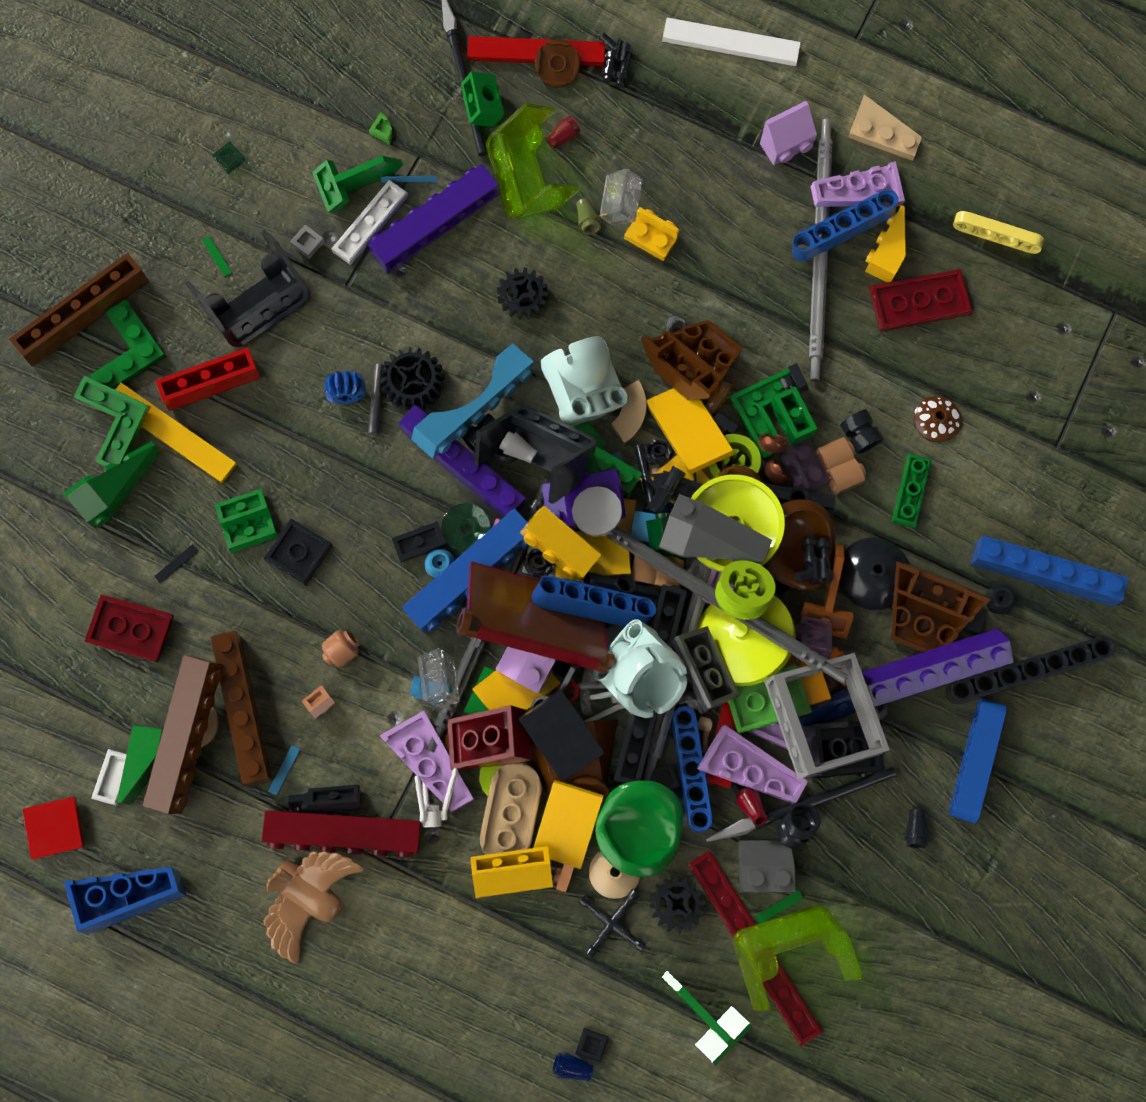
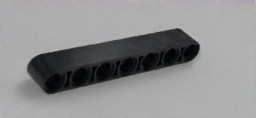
[945,636,1115,705]

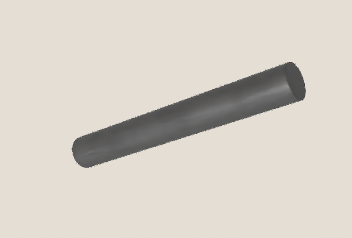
[368,364,384,435]

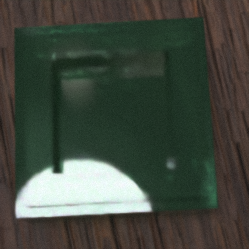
[212,141,246,174]

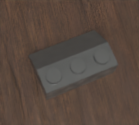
[672,626,740,712]

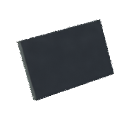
[518,689,604,782]

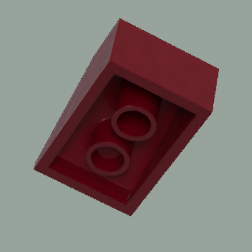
[448,705,531,770]

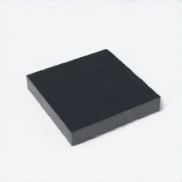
[263,519,333,586]

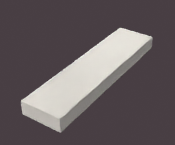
[332,180,408,265]

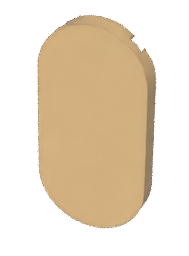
[480,763,542,855]

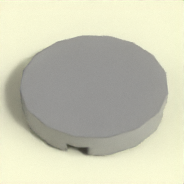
[572,486,623,537]

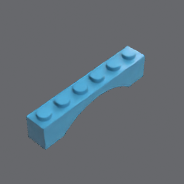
[411,343,534,459]

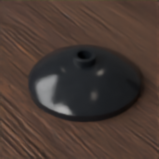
[839,538,909,610]

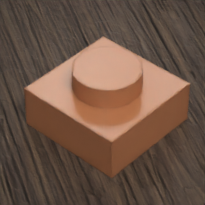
[302,685,335,719]
[553,864,574,893]

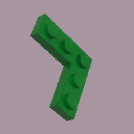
[90,299,166,389]
[729,369,799,460]
[74,376,151,466]

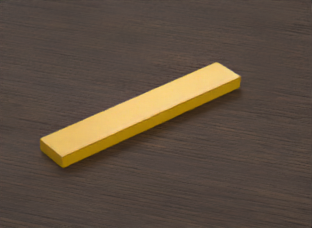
[115,383,237,484]

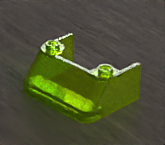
[486,103,580,219]
[733,905,863,1011]

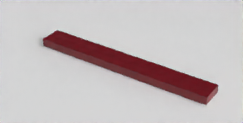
[687,850,823,1047]

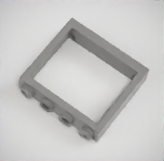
[764,653,890,780]

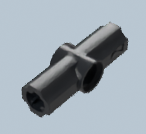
[763,483,836,517]
[583,571,659,606]

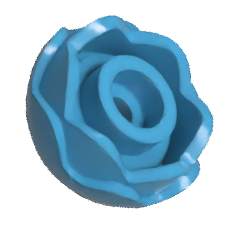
[425,549,455,578]

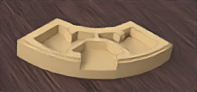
[611,380,646,445]

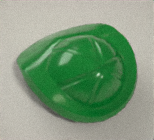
[595,781,683,877]

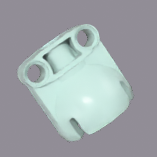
[541,336,628,425]
[593,619,687,718]

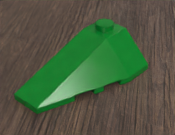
[63,441,160,528]

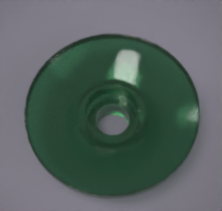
[441,503,491,551]

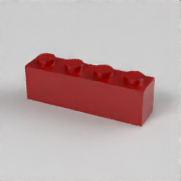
[155,347,261,411]

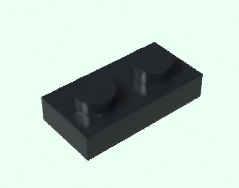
[391,521,447,563]

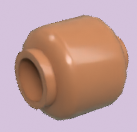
[322,630,360,667]

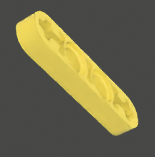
[953,211,1044,254]

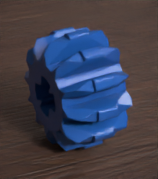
[324,370,366,405]

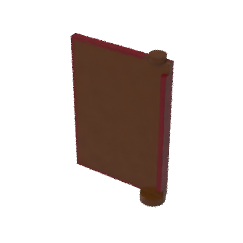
[456,561,615,673]

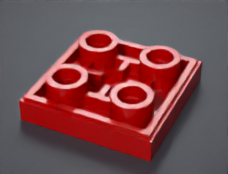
[22,796,85,860]

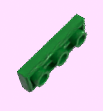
[891,453,932,529]

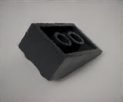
[801,721,882,778]

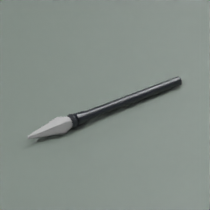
[442,0,487,156]
[706,767,896,842]

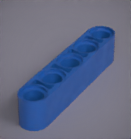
[792,189,898,262]
[531,576,656,627]
[949,698,1007,824]
[671,706,712,833]

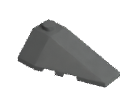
[659,494,772,564]

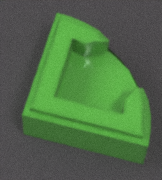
[369,112,393,145]

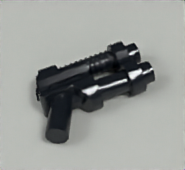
[599,32,633,88]
[794,535,833,585]

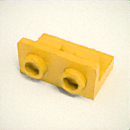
[624,207,680,261]

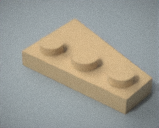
[848,95,922,161]

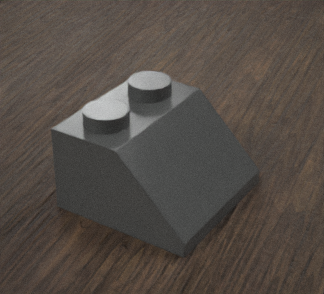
[738,840,796,893]

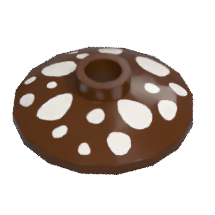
[913,396,961,442]

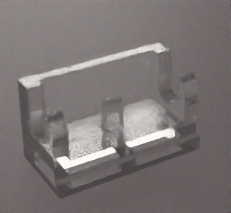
[418,648,460,708]

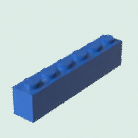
[402,508,530,634]
[970,535,1129,607]

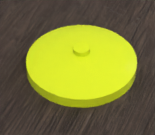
[691,475,785,572]
[697,590,796,686]

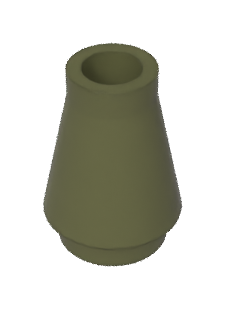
[576,198,601,235]

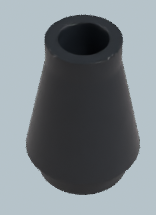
[904,809,930,849]

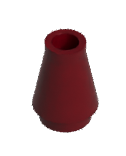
[545,116,581,149]
[737,788,768,826]

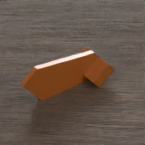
[798,544,853,639]

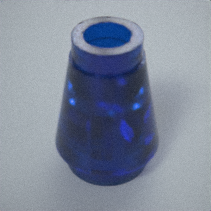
[552,1051,593,1081]

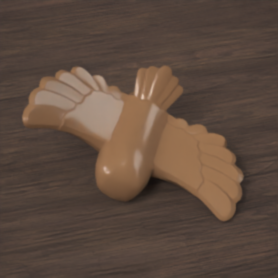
[263,852,364,963]

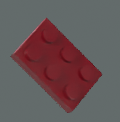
[84,594,174,663]

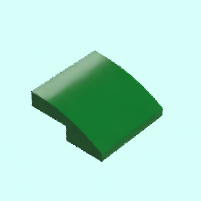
[215,488,278,553]

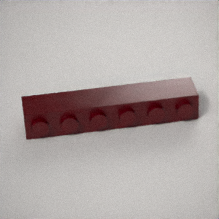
[261,811,422,858]

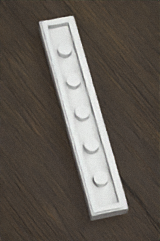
[662,18,800,66]

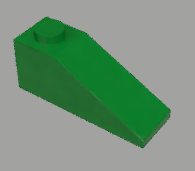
[116,725,163,805]

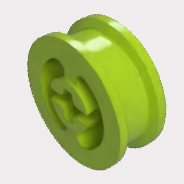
[707,434,761,479]
[715,560,775,620]

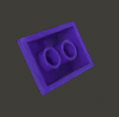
[542,469,626,531]

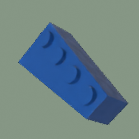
[63,867,187,935]

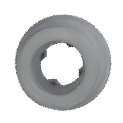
[499,431,538,464]

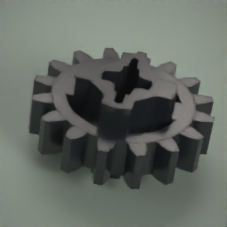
[497,267,548,320]
[648,876,706,933]

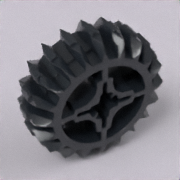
[379,347,445,411]

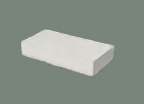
[91,749,126,806]

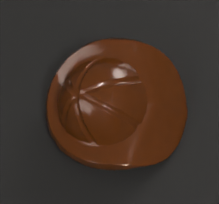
[763,499,835,590]

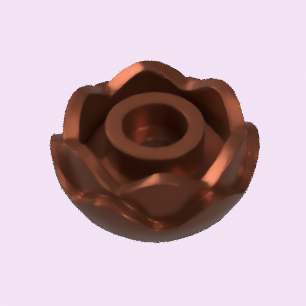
[758,433,788,453]
[763,459,790,486]

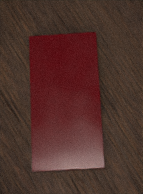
[869,269,973,332]

